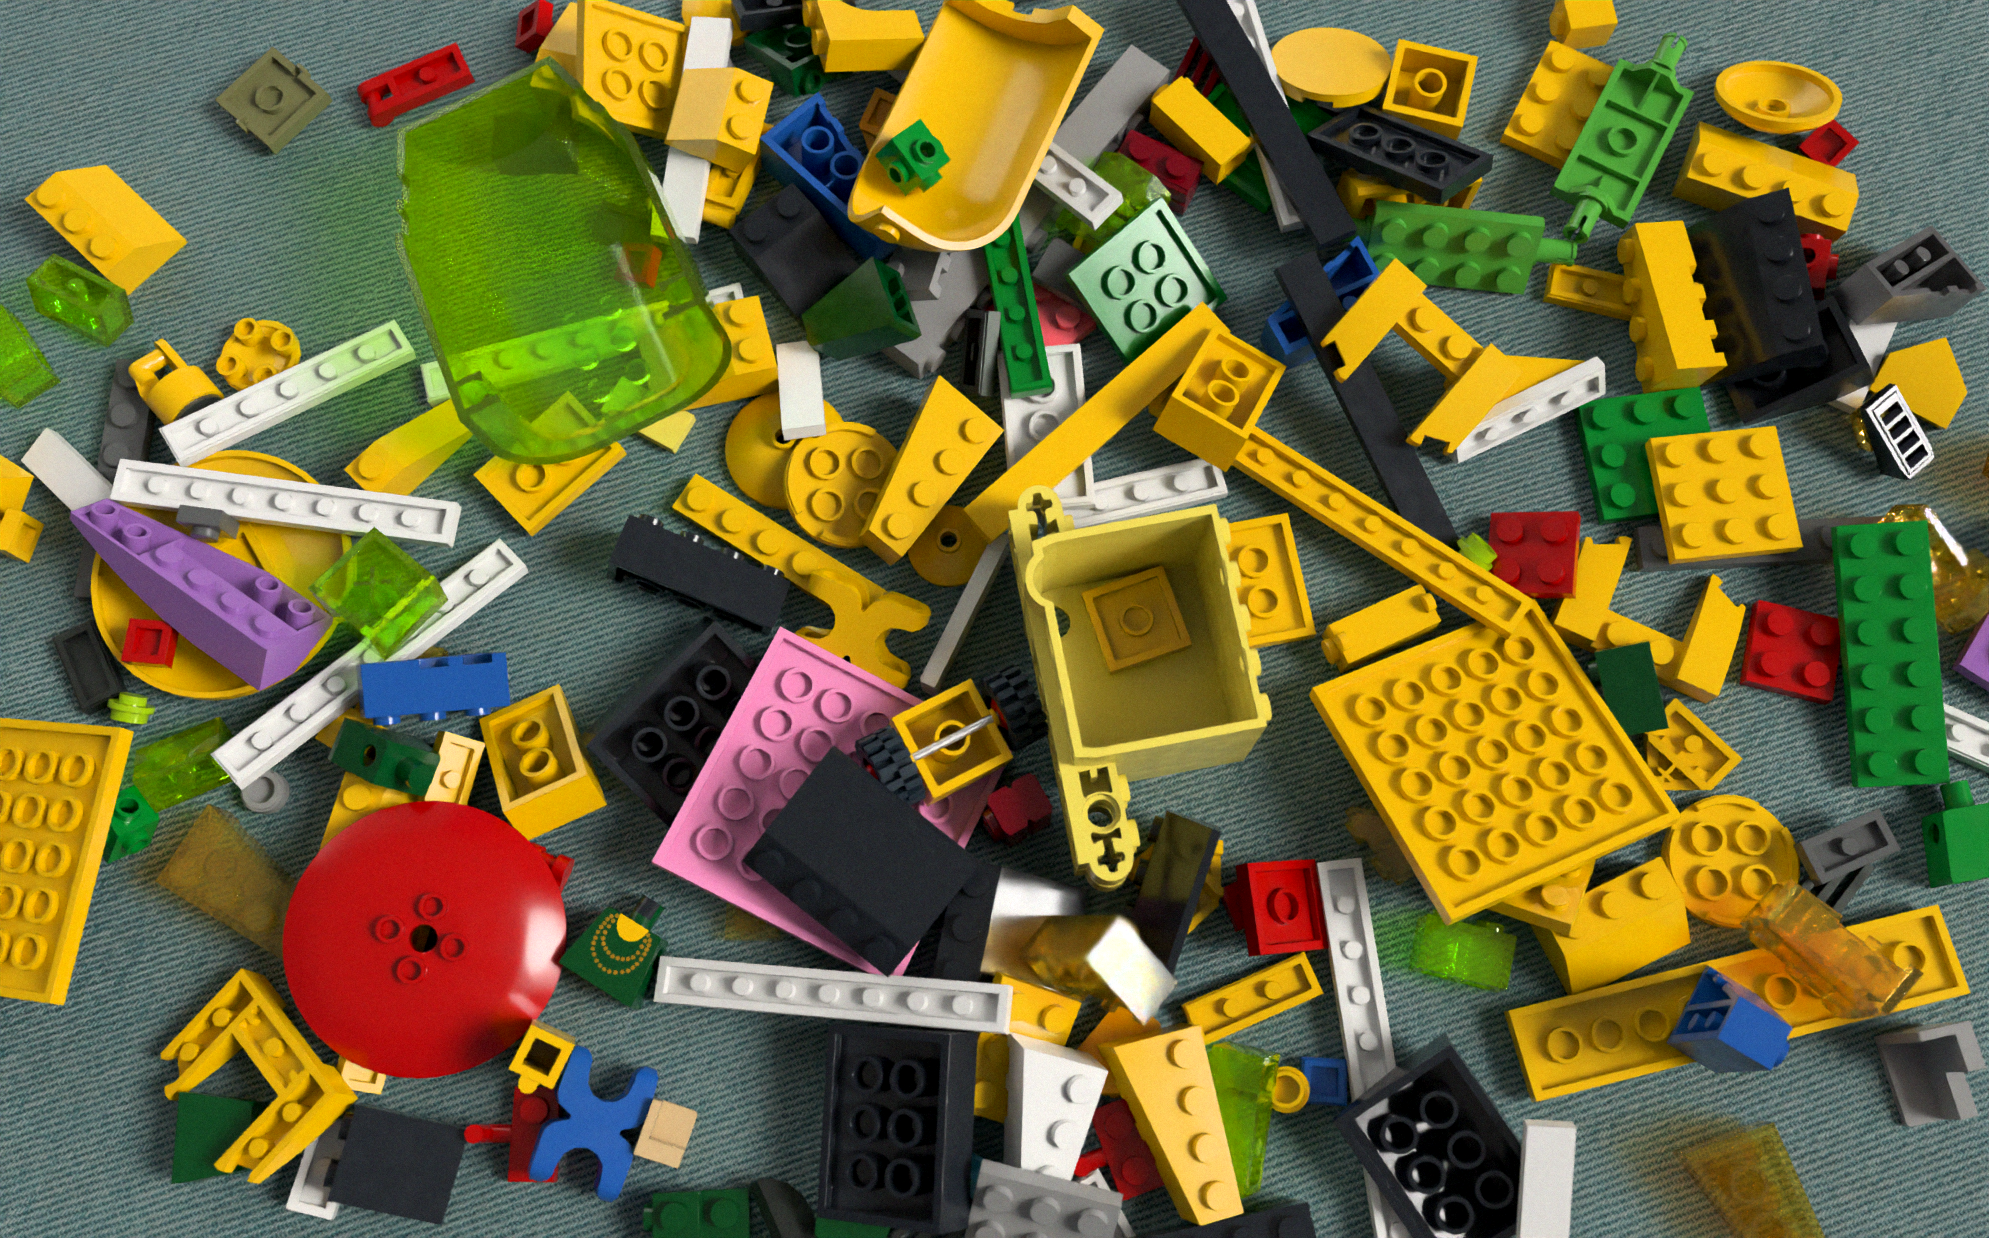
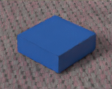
[1299,1057,1347,1106]

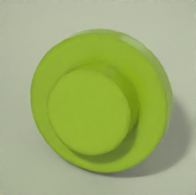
[1457,532,1497,571]
[107,692,155,724]

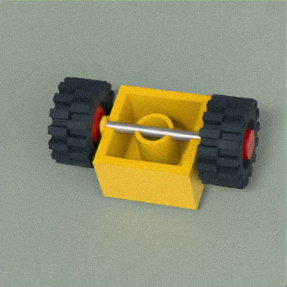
[854,664,1049,807]

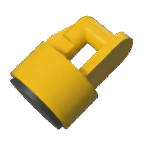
[128,338,224,426]

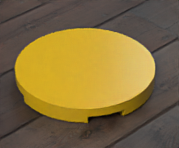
[1271,27,1391,108]
[783,422,898,549]
[1661,795,1800,929]

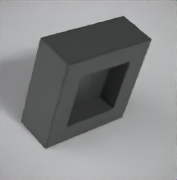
[176,504,240,543]

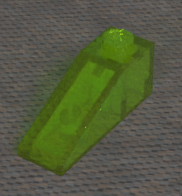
[1207,1041,1280,1199]

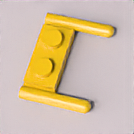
[651,122,775,230]

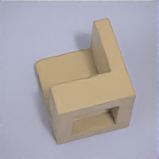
[634,1097,698,1169]

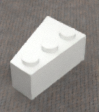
[1003,1031,1108,1181]

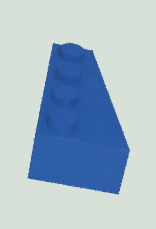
[760,92,898,261]

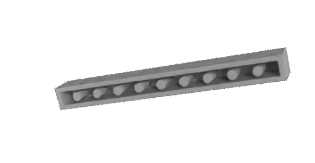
[882,44,1170,380]

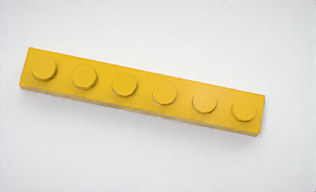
[672,474,893,640]

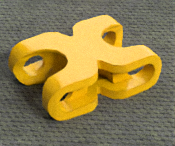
[794,568,931,689]

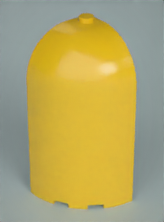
[847,0,1105,253]

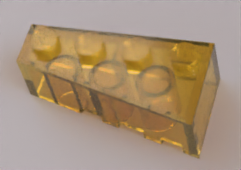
[155,803,297,960]
[1672,1120,1825,1238]

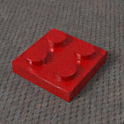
[1488,511,1581,599]
[1739,600,1840,705]
[1236,859,1329,957]

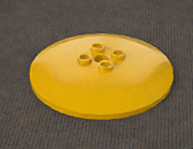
[91,450,354,700]

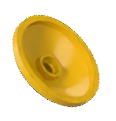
[1714,61,1843,134]
[725,391,844,510]

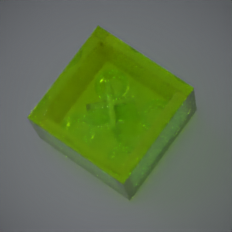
[308,527,449,661]

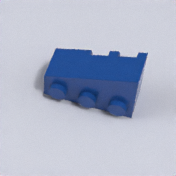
[356,652,511,726]
[1667,965,1793,1073]

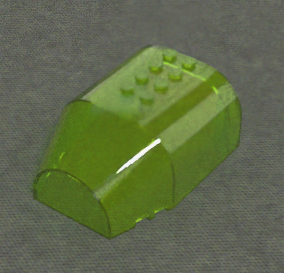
[395,56,732,465]

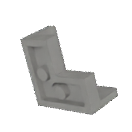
[1873,1020,1986,1127]

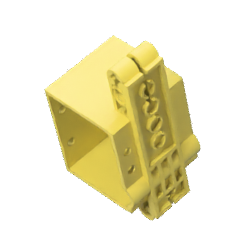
[1008,485,1272,892]

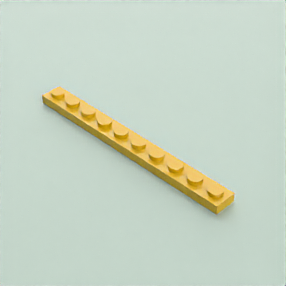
[1148,378,1534,640]

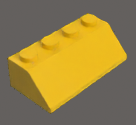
[1672,121,1859,244]

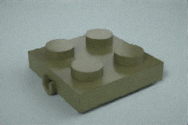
[215,47,333,155]

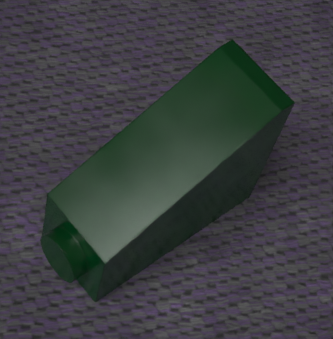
[801,256,922,361]

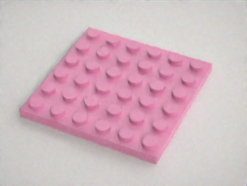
[652,627,1012,976]

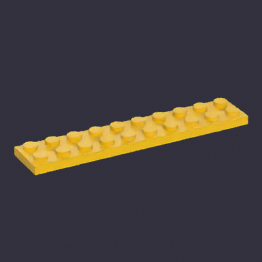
[1504,904,1971,1102]

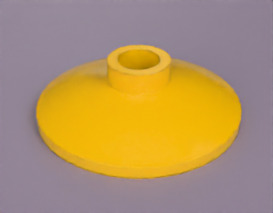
[908,505,988,587]

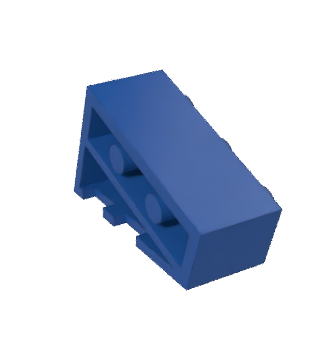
[1260,236,1380,371]

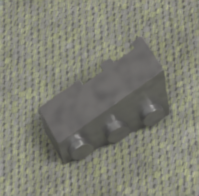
[1830,225,1987,326]

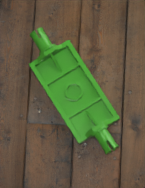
[1549,32,1694,244]
[1342,200,1577,295]

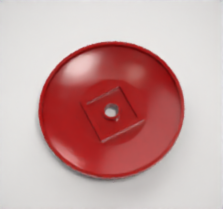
[283,801,567,1078]

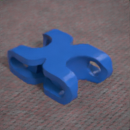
[527,1044,658,1203]

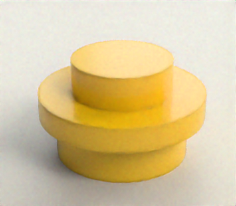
[1264,1066,1310,1113]

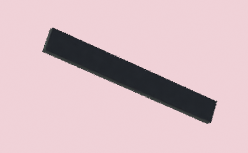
[1176,0,1357,251]
[1273,250,1461,552]

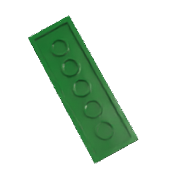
[1831,520,1950,788]

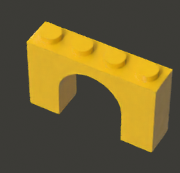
[802,0,925,72]

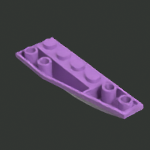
[69,498,333,691]

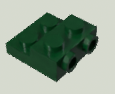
[744,23,853,98]
[643,1187,752,1238]

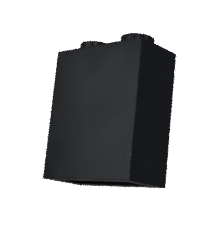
[323,1103,468,1225]

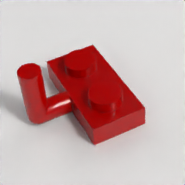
[464,1086,563,1182]
[1074,1098,1165,1201]

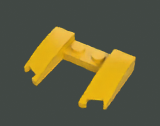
[1320,258,1523,456]
[1549,536,1746,704]
[160,968,358,1184]

